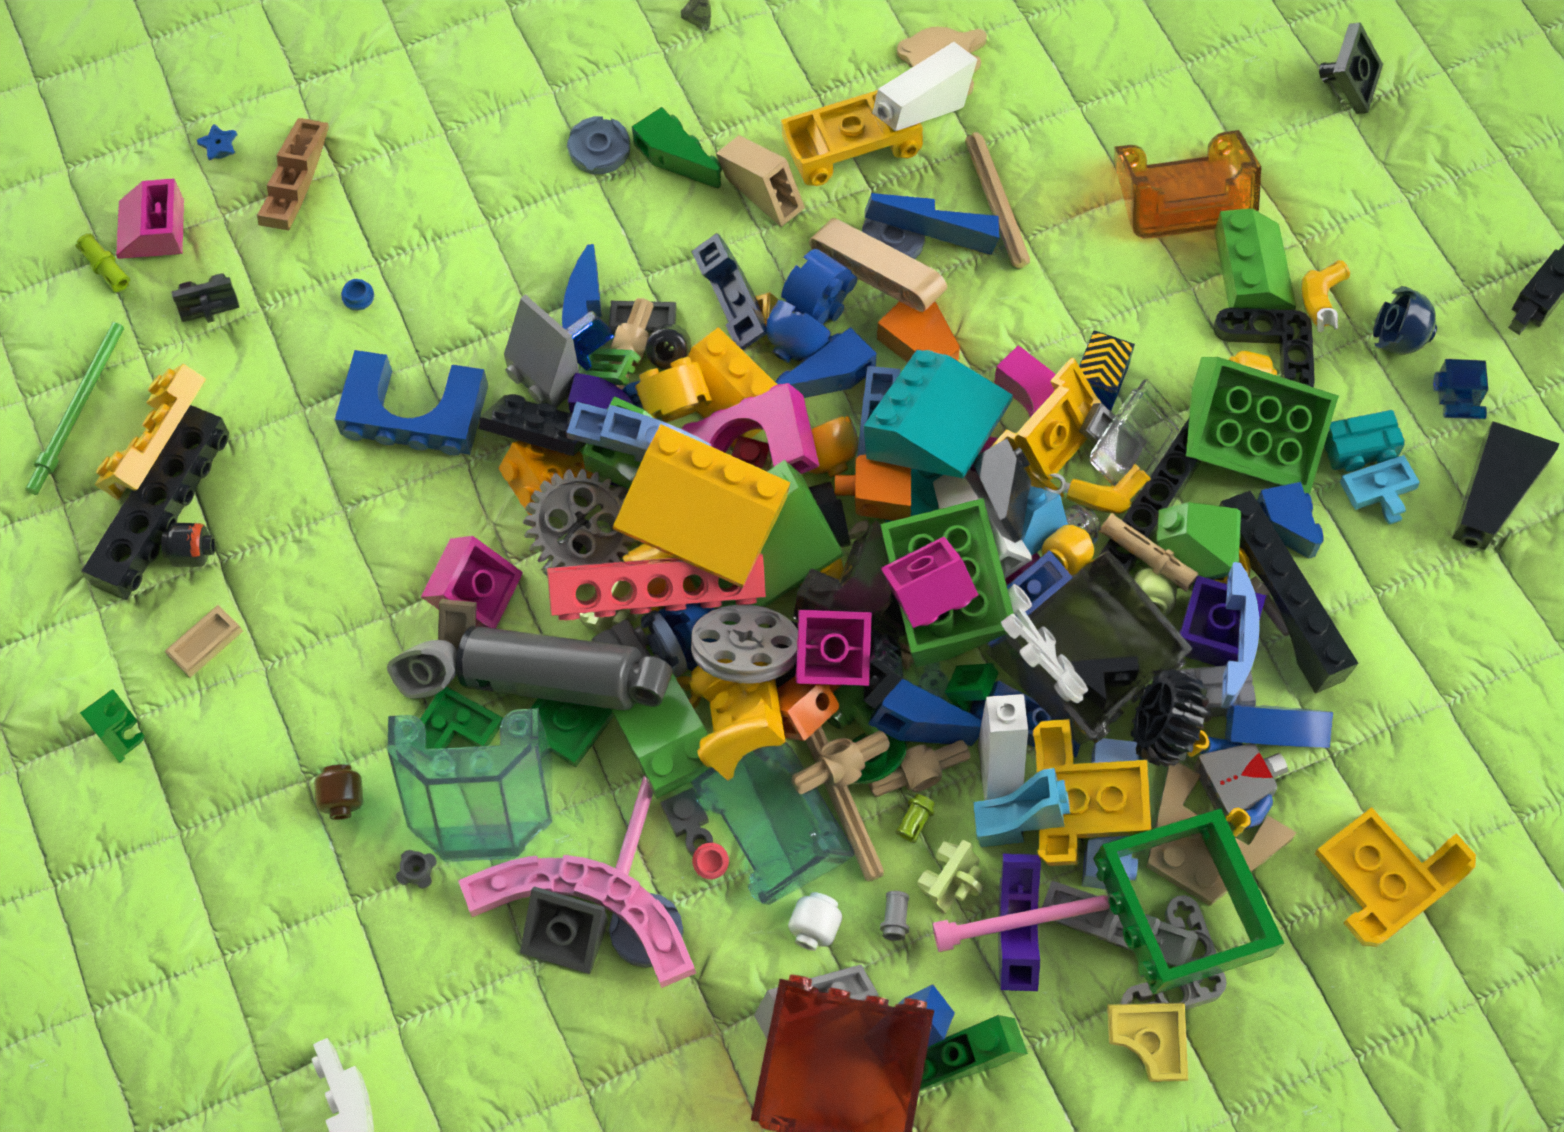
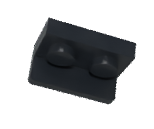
[863,629,903,709]

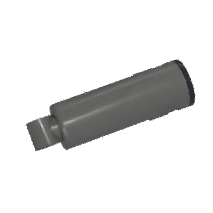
[456,626,673,710]

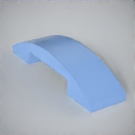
[1221,562,1259,708]

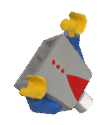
[1187,730,1288,837]

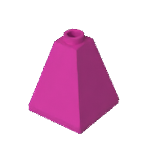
[796,610,871,686]

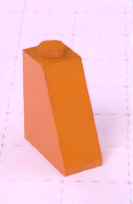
[877,301,960,363]

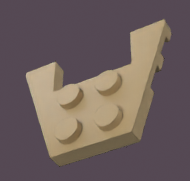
[1146,762,1297,906]

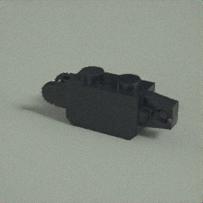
[1508,244,1564,335]

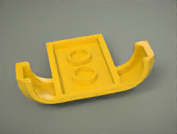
[1033,719,1152,866]
[1315,807,1476,947]

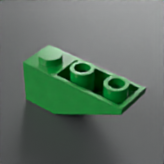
[632,107,722,189]
[901,1015,1028,1093]

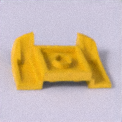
[990,357,1101,498]

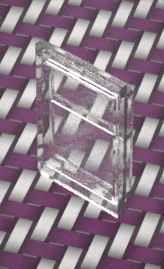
[1089,379,1186,506]

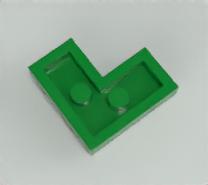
[404,686,504,764]

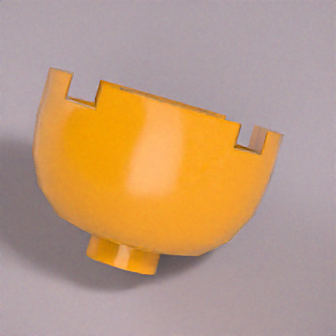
[807,416,858,478]

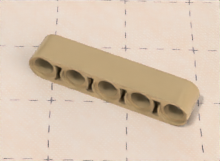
[809,218,947,312]

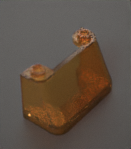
[1114,130,1262,239]

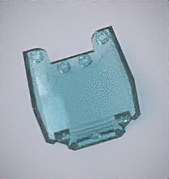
[387,708,552,862]

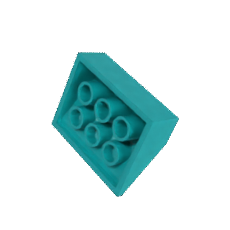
[863,350,1013,479]

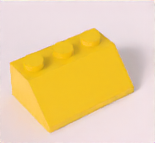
[687,327,778,448]

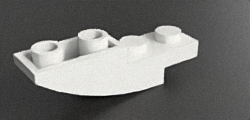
[312,1038,374,1132]

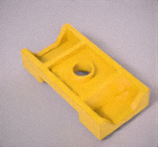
[95,364,206,500]

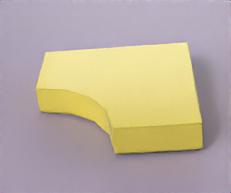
[1107,1002,1188,1082]

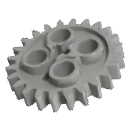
[523,469,635,568]

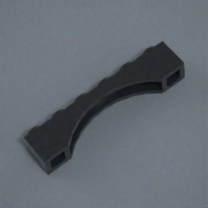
[1219,490,1359,694]

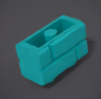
[1324,410,1405,472]

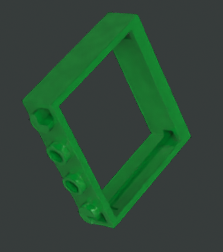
[1093,808,1284,995]

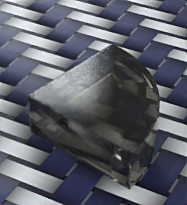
[681,0,712,31]

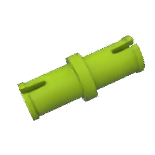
[75,233,131,292]

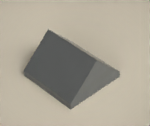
[520,886,609,974]

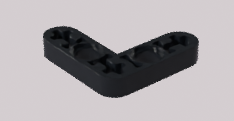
[1213,308,1315,387]

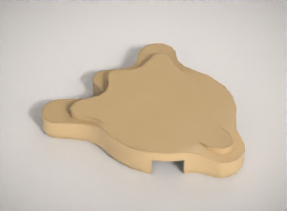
[897,26,987,96]

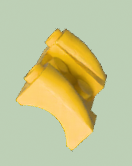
[781,90,923,186]
[689,659,785,781]

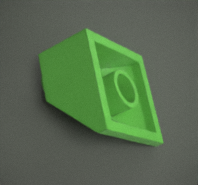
[1157,502,1241,589]

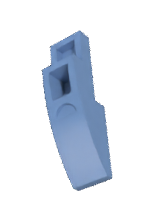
[567,402,711,462]

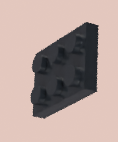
[478,394,586,456]

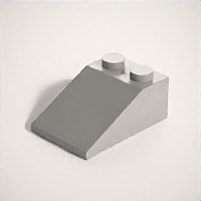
[504,294,579,408]

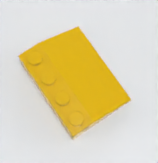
[613,424,791,588]

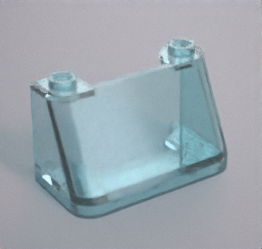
[691,741,854,905]

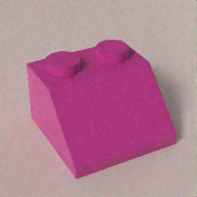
[421,536,523,628]
[881,537,979,628]

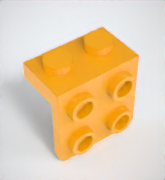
[498,441,593,515]

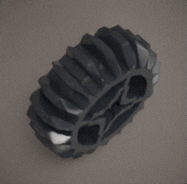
[1131,669,1209,767]

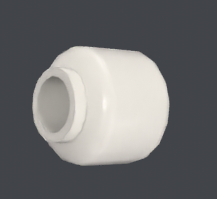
[788,892,842,951]

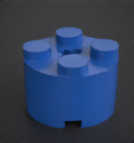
[781,249,858,324]

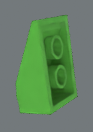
[611,673,715,799]

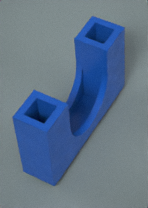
[334,350,488,455]

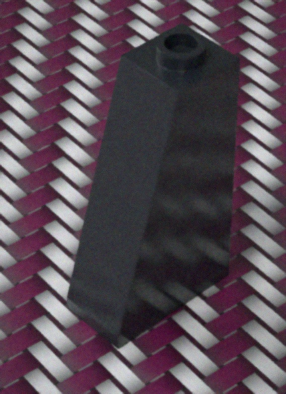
[1452,421,1560,550]

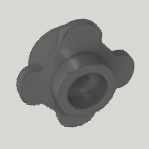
[396,850,437,889]

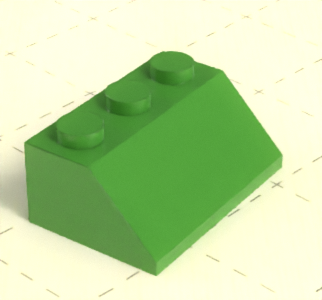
[1214,209,1296,310]

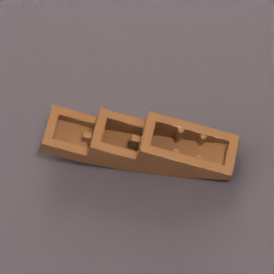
[257,118,329,231]

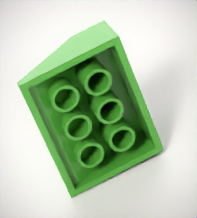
[1186,357,1339,494]
[692,460,844,625]
[880,498,1014,668]

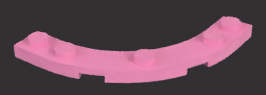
[458,855,696,988]

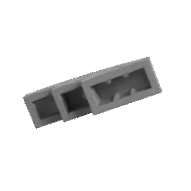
[1042,881,1199,967]

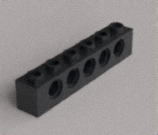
[81,405,229,600]

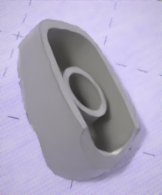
[387,640,458,699]

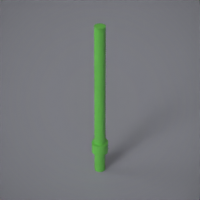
[25,322,124,495]

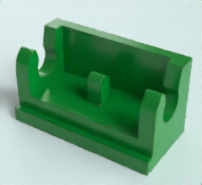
[80,689,144,763]

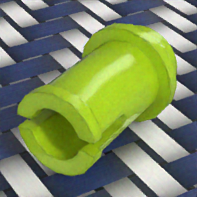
[895,794,935,843]

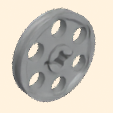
[691,605,798,683]

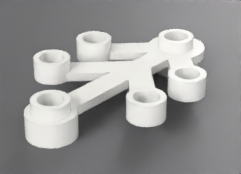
[1001,584,1088,703]

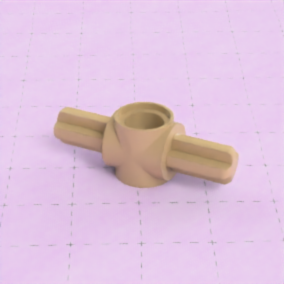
[610,298,654,390]
[791,731,890,794]
[868,740,970,797]

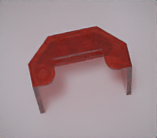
[751,975,934,1132]

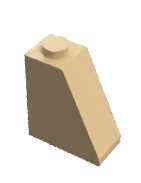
[716,135,805,227]

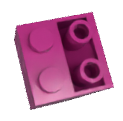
[116,178,184,259]

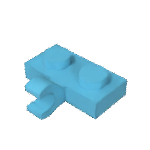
[1340,455,1420,525]

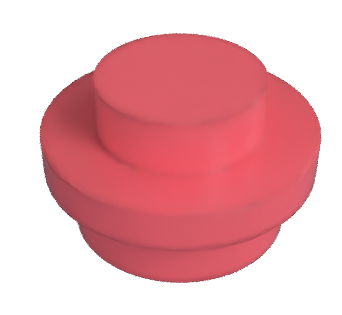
[692,842,729,879]

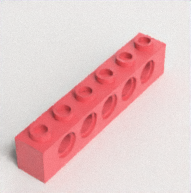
[547,553,766,620]

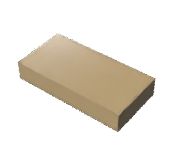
[165,605,243,678]

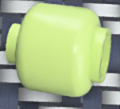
[1131,567,1177,619]

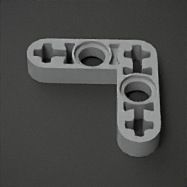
[1120,895,1227,1010]

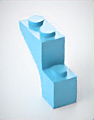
[973,768,1070,847]

